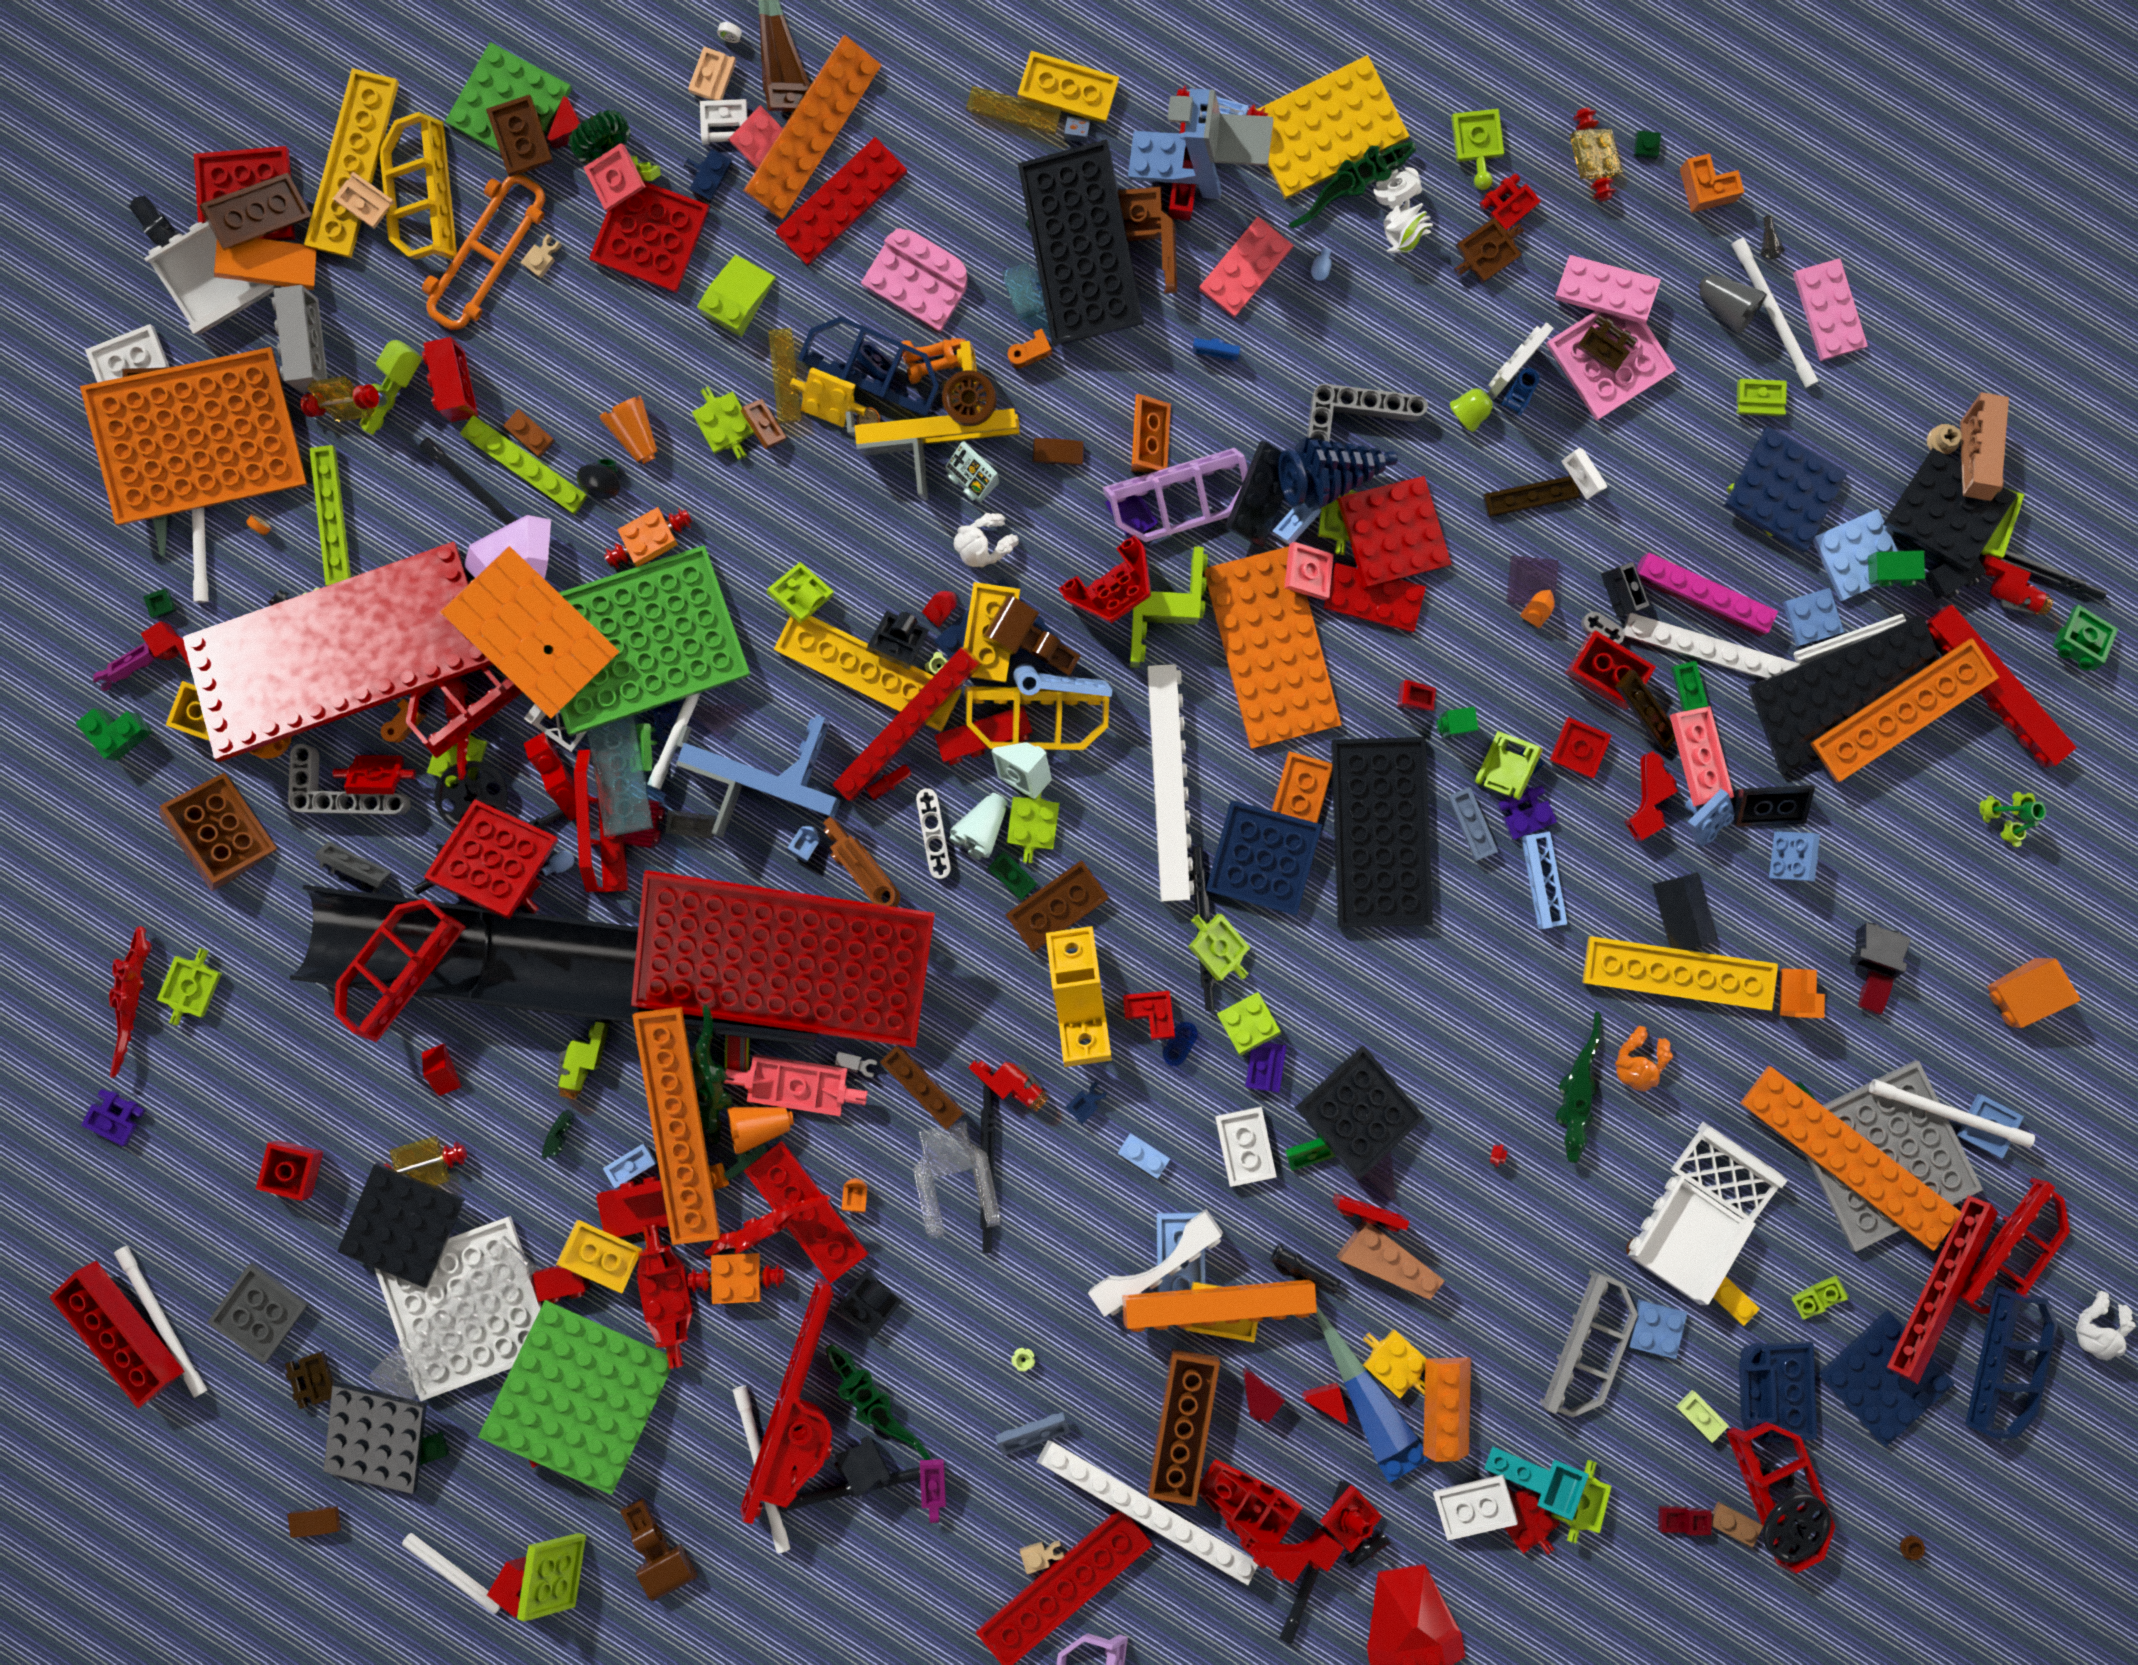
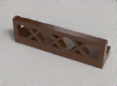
[880,1045,966,1130]

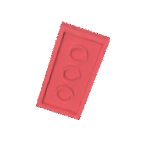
[1199,217,1294,318]
[1670,706,1734,807]

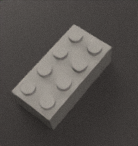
[272,285,329,393]

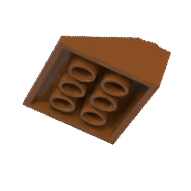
[159,772,277,892]

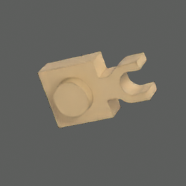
[521,234,562,278]
[1020,1540,1064,1574]

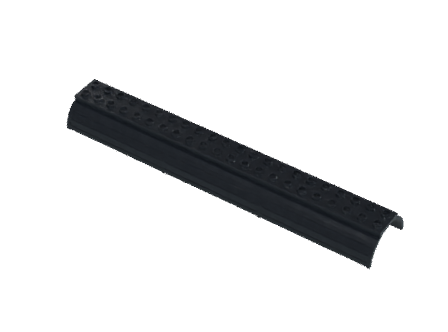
[290,885,818,1046]

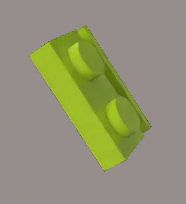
[1736,379,1787,416]

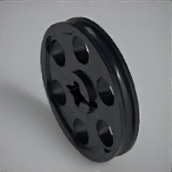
[434,761,508,828]
[1762,1492,1831,1563]

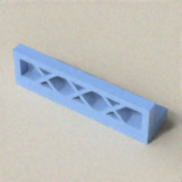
[1521,832,1567,929]

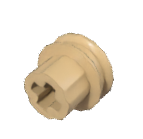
[1927,424,1962,455]

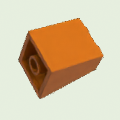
[1987,958,2081,1028]

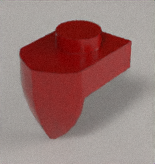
[922,591,958,627]

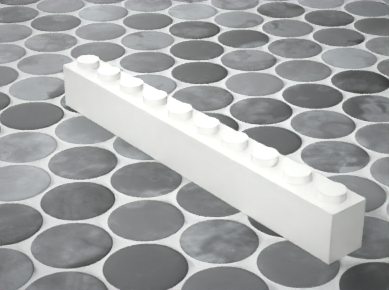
[1147,664,1194,902]
[1037,1440,1258,1585]

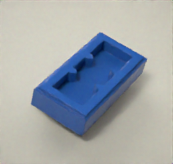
[1192,338,1240,361]

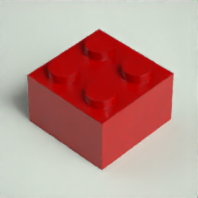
[256,1140,324,1201]

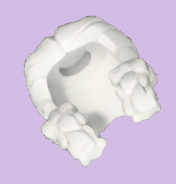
[954,513,1019,567]
[2076,1291,2136,1361]

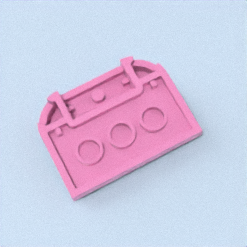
[861,228,967,333]

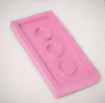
[1555,255,1661,324]
[1793,258,1868,361]

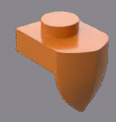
[1520,590,1555,628]
[841,1178,867,1213]

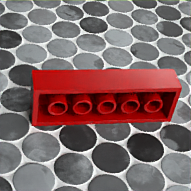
[49,1260,185,1409]

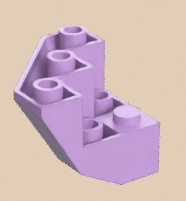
[464,515,551,579]

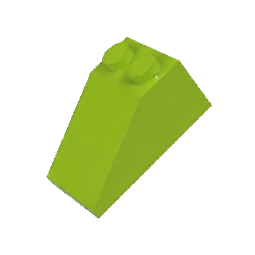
[697,254,776,337]

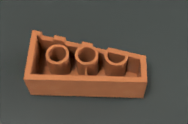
[1960,392,2009,501]
[1336,1221,1444,1300]

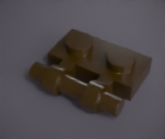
[1576,314,1638,373]
[284,1350,334,1409]

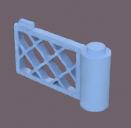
[1013,663,1112,697]

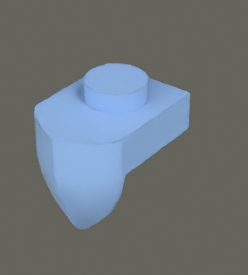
[786,826,820,863]

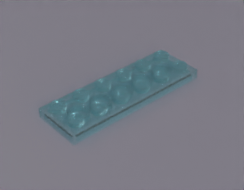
[587,715,653,837]

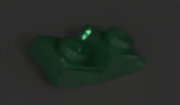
[542,1109,576,1159]

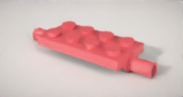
[724,1054,868,1116]

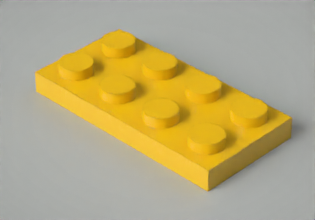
[1017,51,1119,124]
[964,582,1020,683]

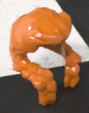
[1615,1026,1673,1092]

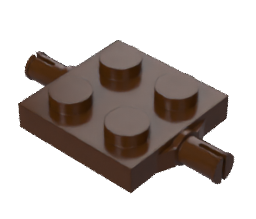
[1454,218,1524,284]

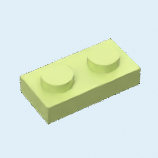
[1676,1390,1729,1443]

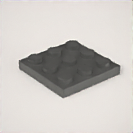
[207,1263,309,1364]

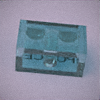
[1002,262,1044,322]

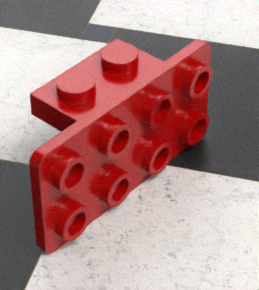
[596,1176,669,1237]

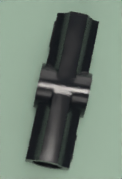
[129,195,176,248]

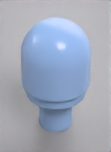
[1311,248,1332,281]
[542,851,574,876]

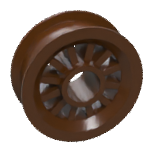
[942,370,997,426]

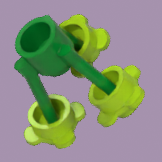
[1979,792,2046,847]

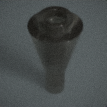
[1761,215,1785,260]

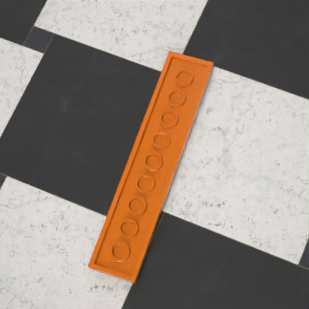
[632,1007,720,1245]
[1740,1066,1962,1251]

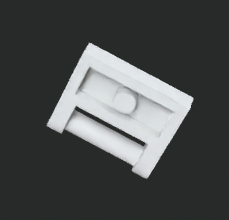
[700,99,748,145]

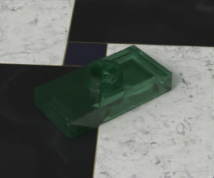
[724,1143,770,1180]

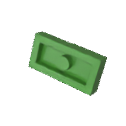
[630,723,657,772]

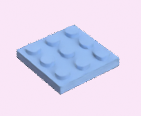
[1813,509,1897,602]

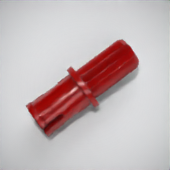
[866,764,911,801]

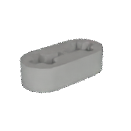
[1581,612,1624,644]

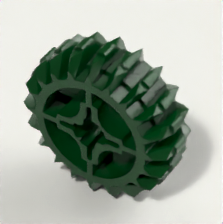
[568,110,631,163]

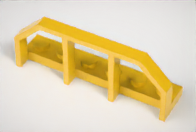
[379,112,457,260]
[965,686,1110,750]

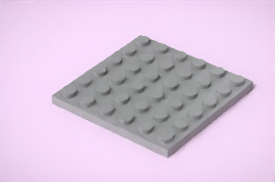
[1804,1060,1983,1252]

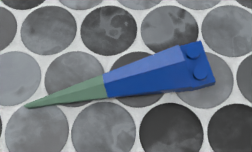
[1315,1305,1430,1483]

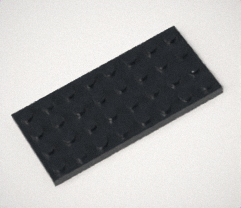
[1017,139,1144,347]
[1747,615,1939,774]
[1331,737,1433,928]

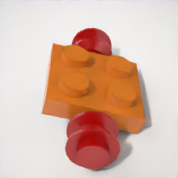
[604,507,693,569]
[688,1253,785,1304]

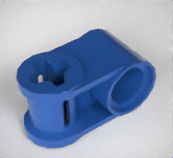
[1500,368,1540,416]

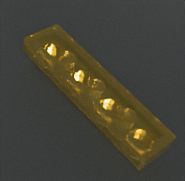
[966,86,1061,135]
[768,328,802,424]

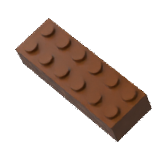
[1147,1348,1220,1506]

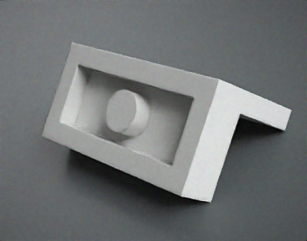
[1561,448,1607,500]

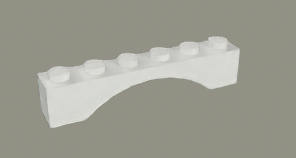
[1088,1209,1223,1317]

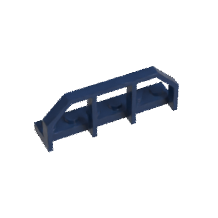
[797,316,940,418]
[1965,1286,2058,1439]

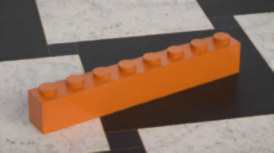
[1122,1280,1317,1332]

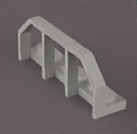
[1539,1269,1638,1417]

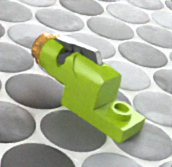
[557,1021,610,1099]

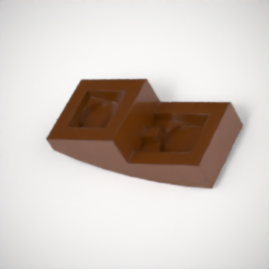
[1032,438,1084,466]
[287,1506,341,1538]

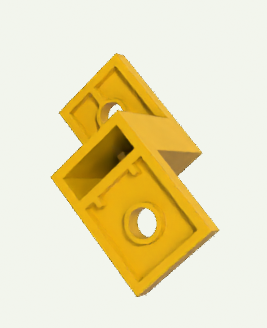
[1046,926,1112,1067]

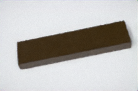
[1483,476,1580,518]
[1615,669,1676,751]

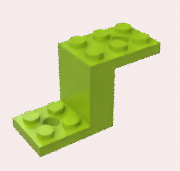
[1130,547,1208,668]

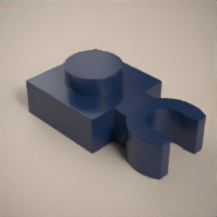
[1065,1081,1107,1124]

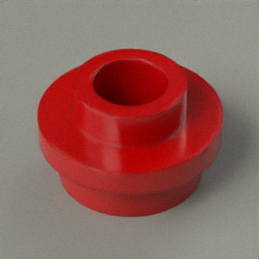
[1490,1144,1508,1168]

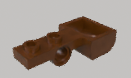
[982,595,1081,676]
[620,1497,698,1602]

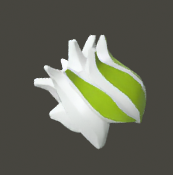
[1383,199,1433,253]

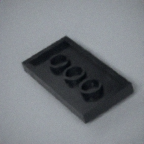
[1225,441,1284,547]

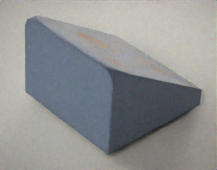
[1064,116,1090,143]

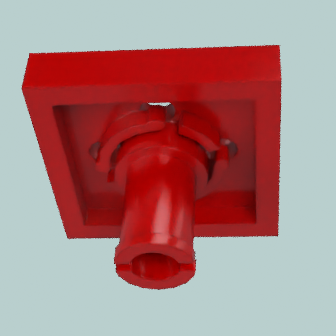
[1320,1485,1382,1553]

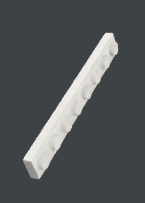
[1623,613,1800,679]

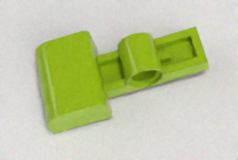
[359,340,423,435]

